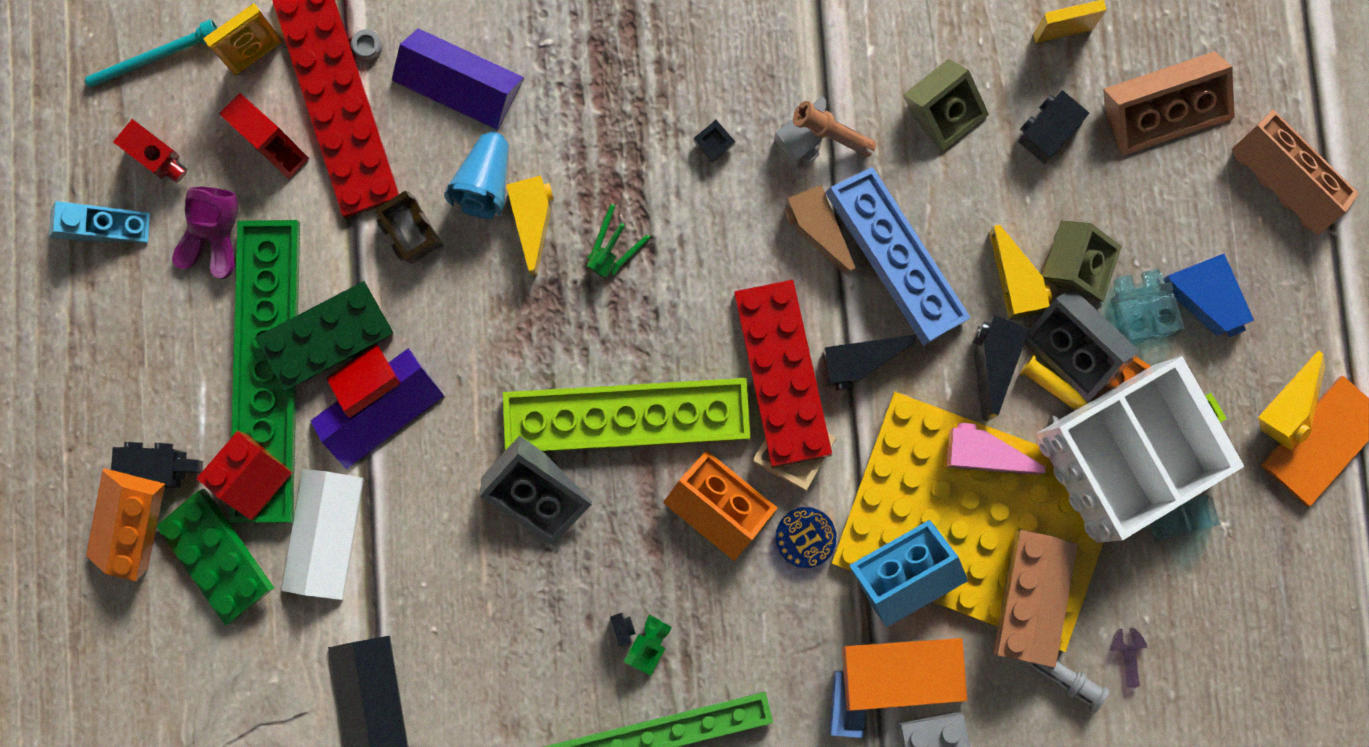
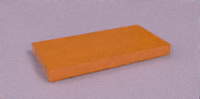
[1260,376,1369,507]
[842,638,968,711]

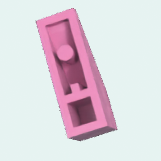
[946,423,1045,475]

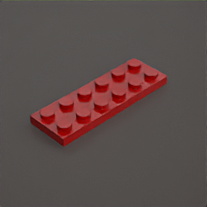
[734,280,832,468]

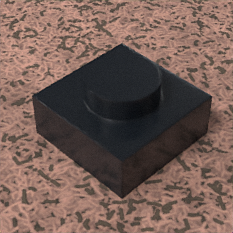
[693,120,736,163]
[610,612,636,646]

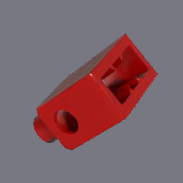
[113,119,188,183]

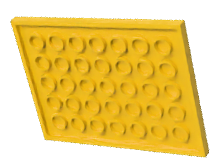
[831,391,1104,652]

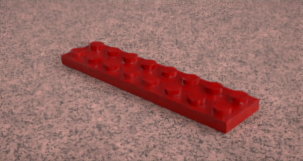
[272,0,400,218]

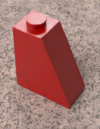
[219,93,310,180]

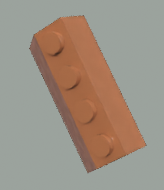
[1103,51,1235,156]
[1231,109,1359,235]
[993,530,1078,668]

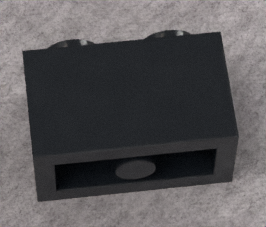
[1018,90,1090,164]

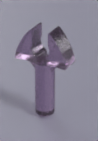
[1110,627,1147,688]

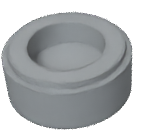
[351,29,383,61]

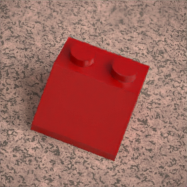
[196,430,293,520]

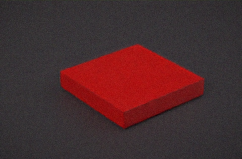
[326,343,401,418]

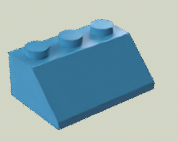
[849,520,968,628]

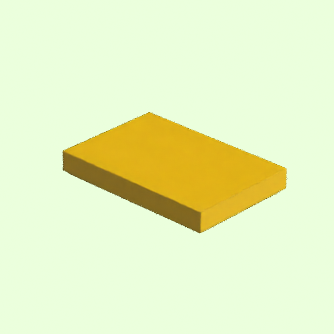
[203,3,282,75]

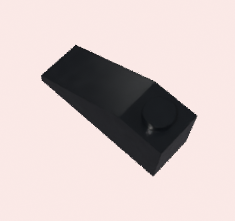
[823,334,917,391]

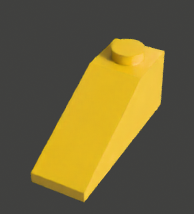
[506,175,554,276]
[989,225,1052,319]
[1258,351,1325,450]

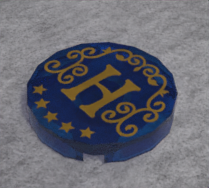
[775,507,837,568]

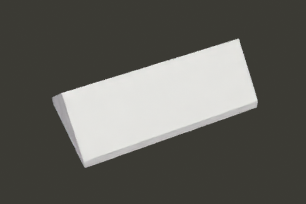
[281,469,364,600]

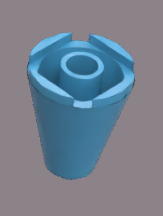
[444,132,509,219]

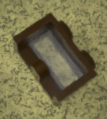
[375,190,444,264]

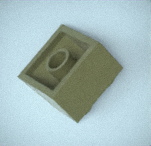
[903,59,989,151]
[1042,220,1122,302]

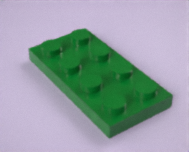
[157,489,275,626]

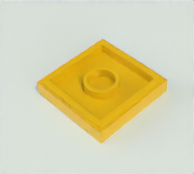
[1033,0,1107,44]

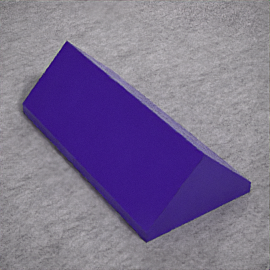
[391,28,524,130]
[310,348,445,469]

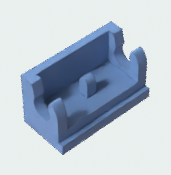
[829,670,865,738]

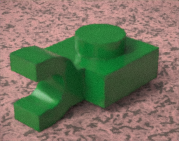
[624,614,672,676]

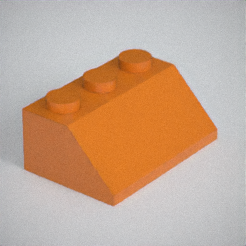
[663,450,778,561]
[86,468,165,581]

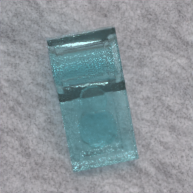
[1150,494,1220,541]

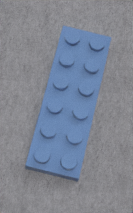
[825,167,971,346]

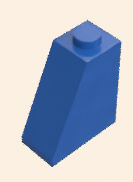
[1160,253,1254,337]

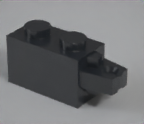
[111,442,204,488]

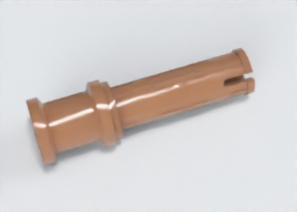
[793,101,876,158]

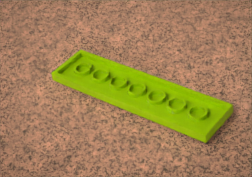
[502,378,750,452]

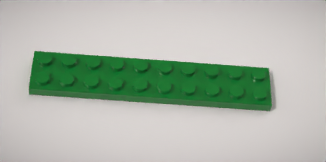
[229,220,300,523]

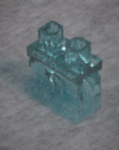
[1111,269,1185,344]

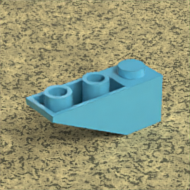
[49,201,150,243]

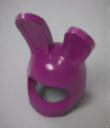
[172,186,238,279]

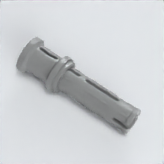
[1020,660,1109,713]

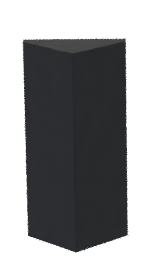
[328,635,409,747]

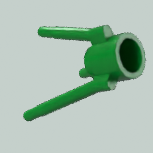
[586,204,650,278]

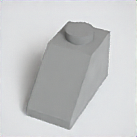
[774,96,826,167]

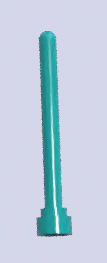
[84,19,217,87]

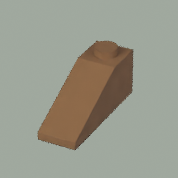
[784,185,856,276]

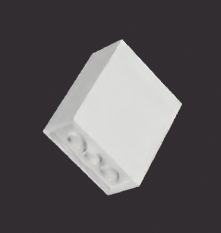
[1036,356,1244,543]

